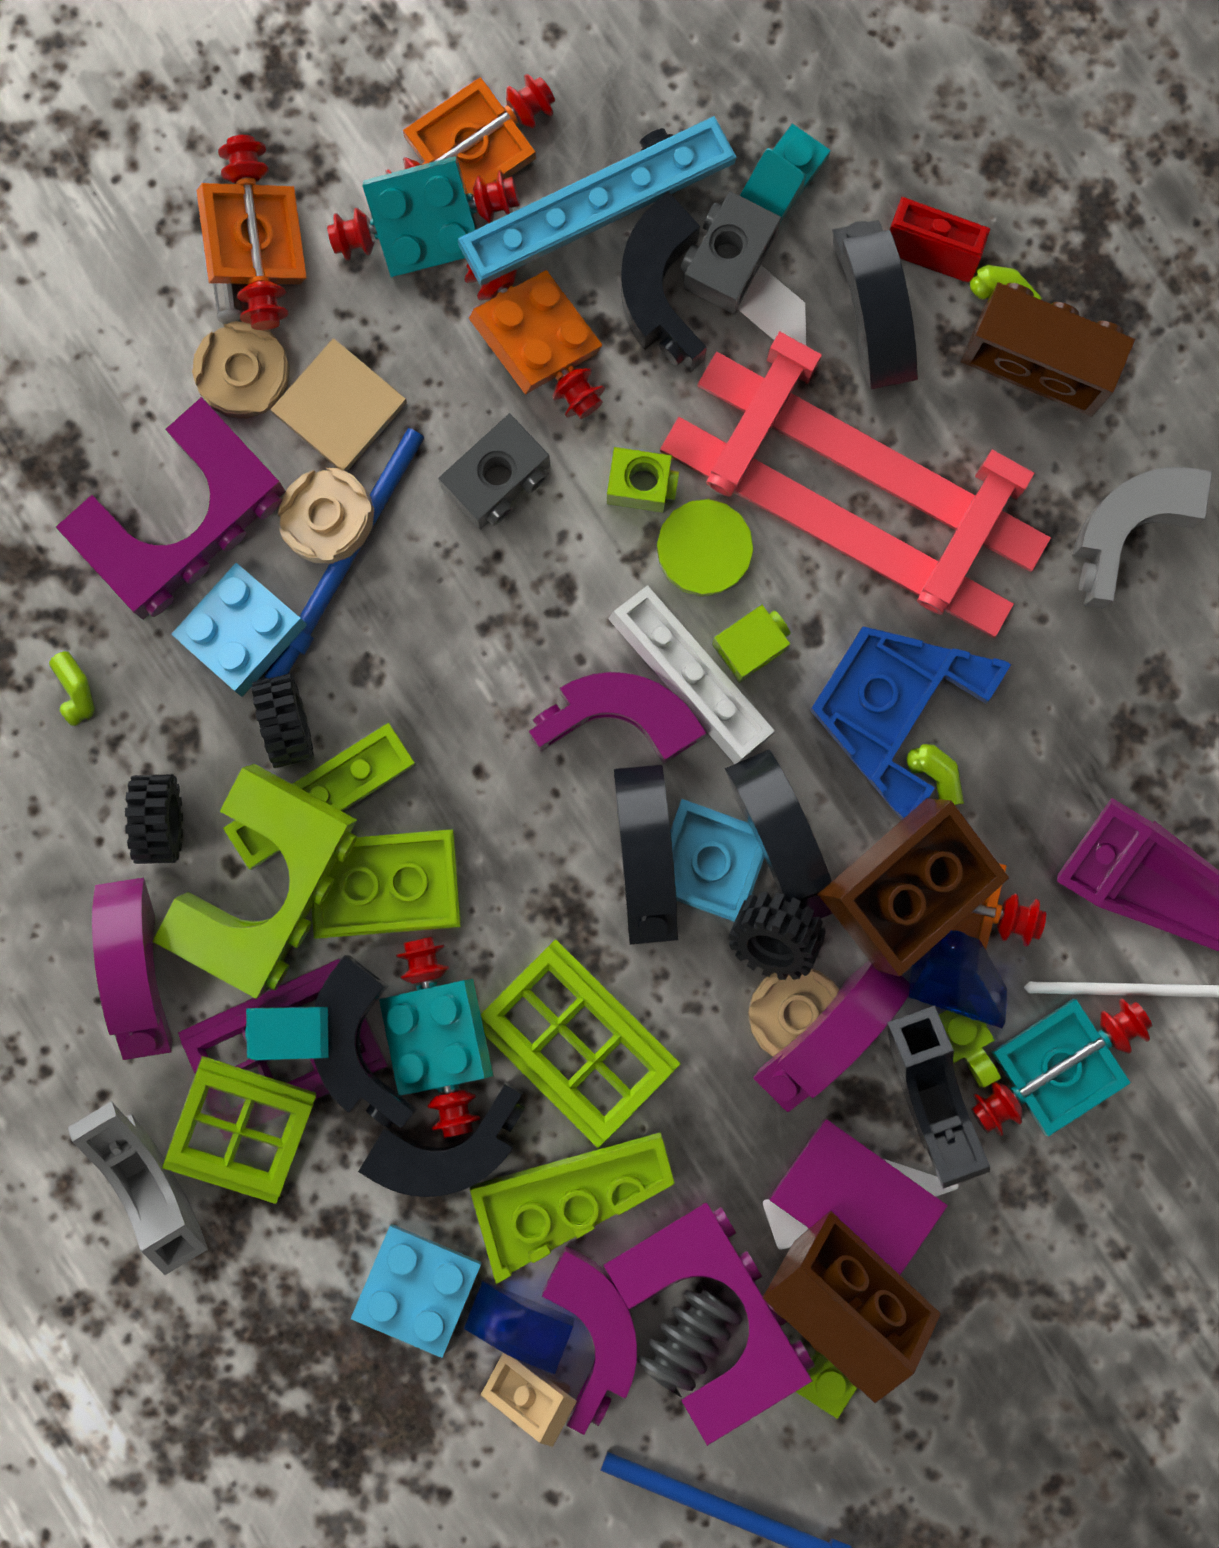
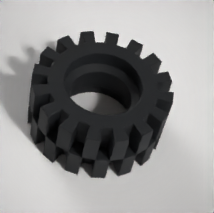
[251,673,314,768]
[125,774,183,864]
[728,892,826,980]

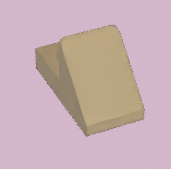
[481,1351,577,1447]

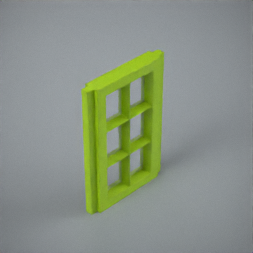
[481,939,681,1148]

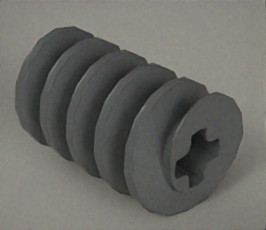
[637,1283,743,1397]

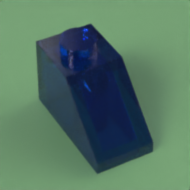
[909,930,1007,1029]
[464,1281,574,1374]

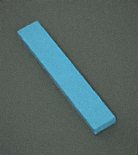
[458,116,737,286]

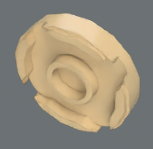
[192,321,290,419]
[278,468,374,564]
[748,969,839,1057]

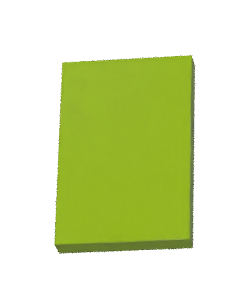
[312,829,461,939]

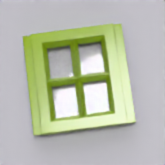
[162,1056,316,1204]

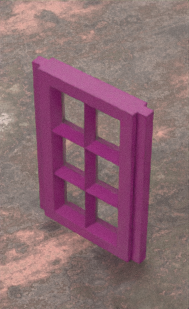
[178,959,388,1141]

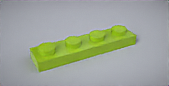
[223,722,416,870]

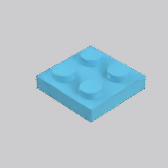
[171,563,307,697]
[351,1224,482,1358]

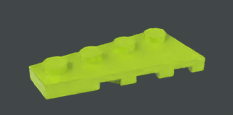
[470,1132,675,1284]

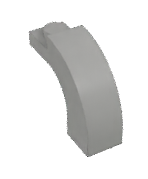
[1072,467,1212,609]
[68,1101,208,1275]

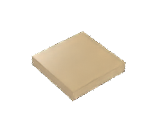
[270,338,407,472]

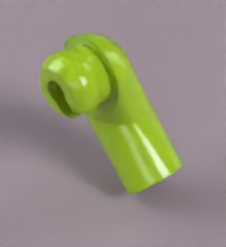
[970,265,1043,300]
[49,651,95,726]
[907,744,964,806]

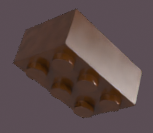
[960,282,1135,417]
[818,798,1009,977]
[763,1211,941,1403]

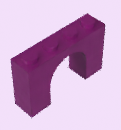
[56,397,286,620]
[603,1202,815,1446]

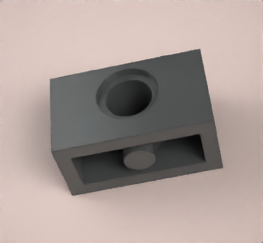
[680,191,781,314]
[438,413,550,530]

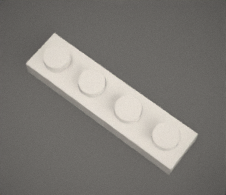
[608,585,775,764]

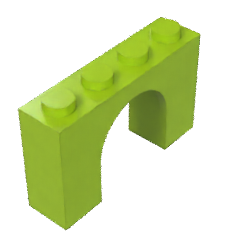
[152,764,357,999]

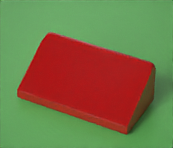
[890,197,990,282]

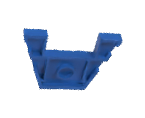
[810,626,1011,820]

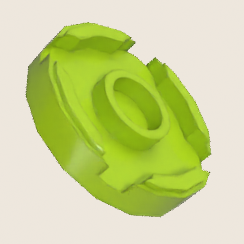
[657,499,753,597]

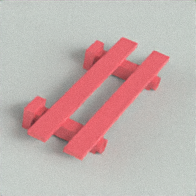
[660,331,1051,638]

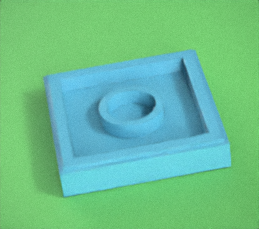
[670,799,765,922]

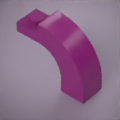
[529,672,706,764]
[92,877,173,1060]
[753,961,913,1112]
[542,1245,637,1435]

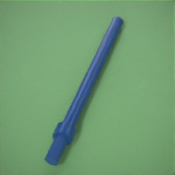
[264,428,424,679]
[600,1451,852,1548]

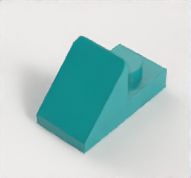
[740,123,831,223]
[245,1007,328,1060]

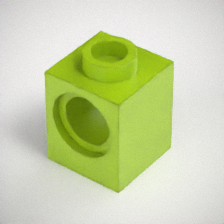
[607,447,679,513]
[712,604,791,684]

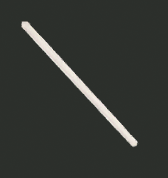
[1024,981,1219,998]

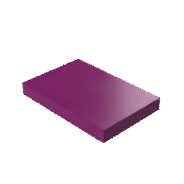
[768,1118,948,1275]

